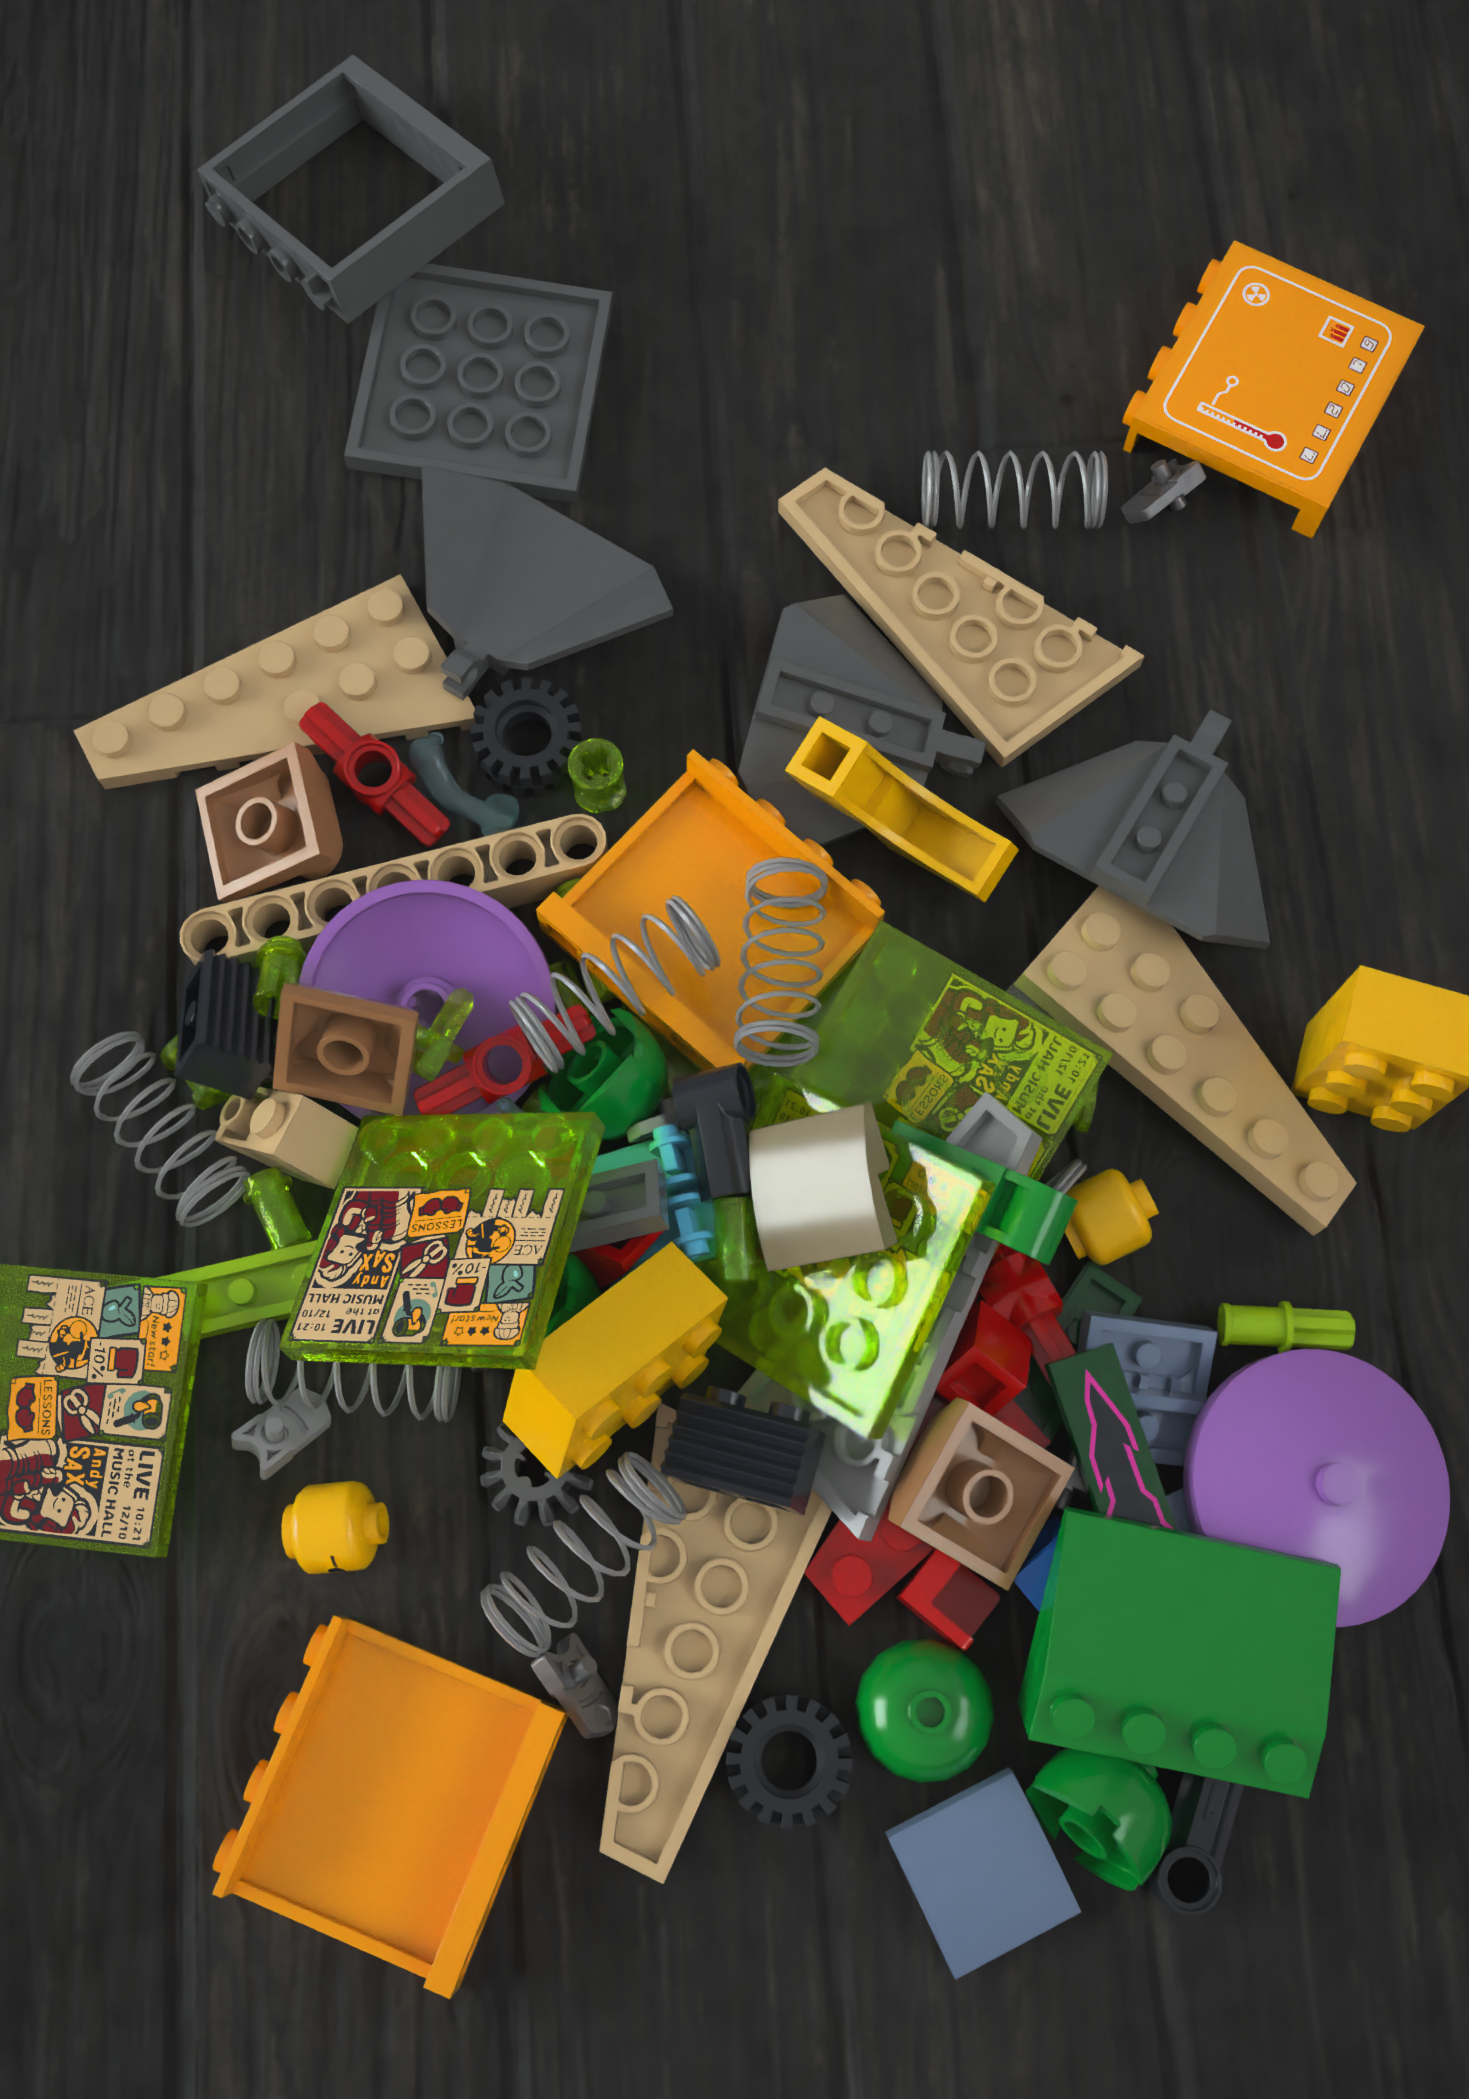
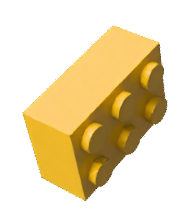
[1291,965,1469,1132]
[502,1241,728,1479]

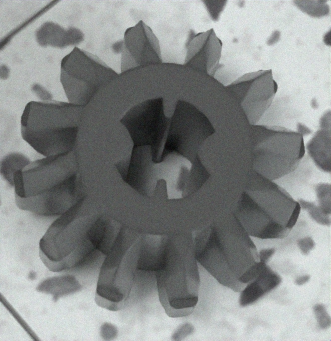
[480,1423,594,1527]

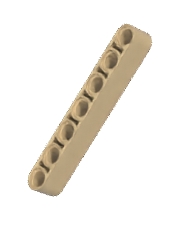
[180,814,609,971]

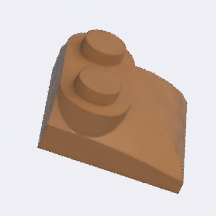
[195,742,343,903]
[273,983,419,1116]
[888,1397,1075,1591]

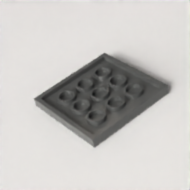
[344,263,612,504]

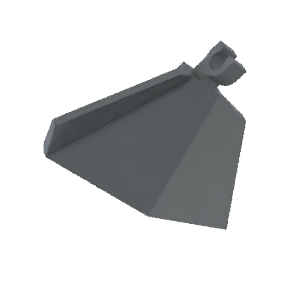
[421,464,673,700]
[736,594,986,847]
[995,709,1270,949]

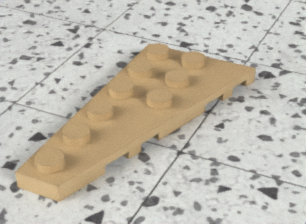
[778,468,1144,768]
[73,574,476,789]
[1013,886,1357,1236]
[599,1403,832,1884]

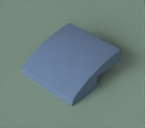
[1077,1310,1218,1467]
[885,1767,1081,1980]

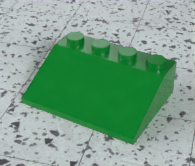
[1017,1506,1341,1799]

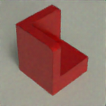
[935,1300,1032,1417]
[895,1548,1000,1652]

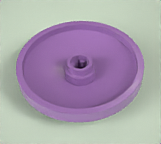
[298,880,556,1137]
[1183,1349,1450,1627]

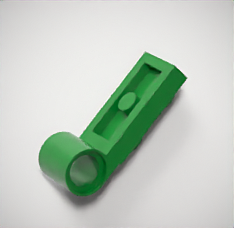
[885,1120,1079,1265]

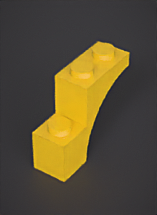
[785,716,1019,903]

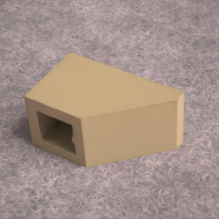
[214,1087,364,1189]

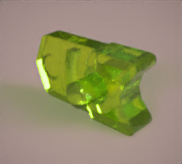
[413,988,473,1082]

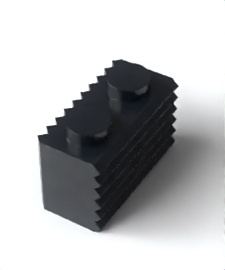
[174,949,280,1100]
[660,1386,826,1516]

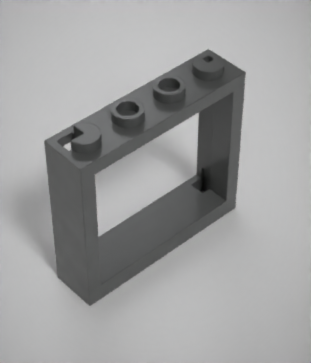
[197,55,505,324]

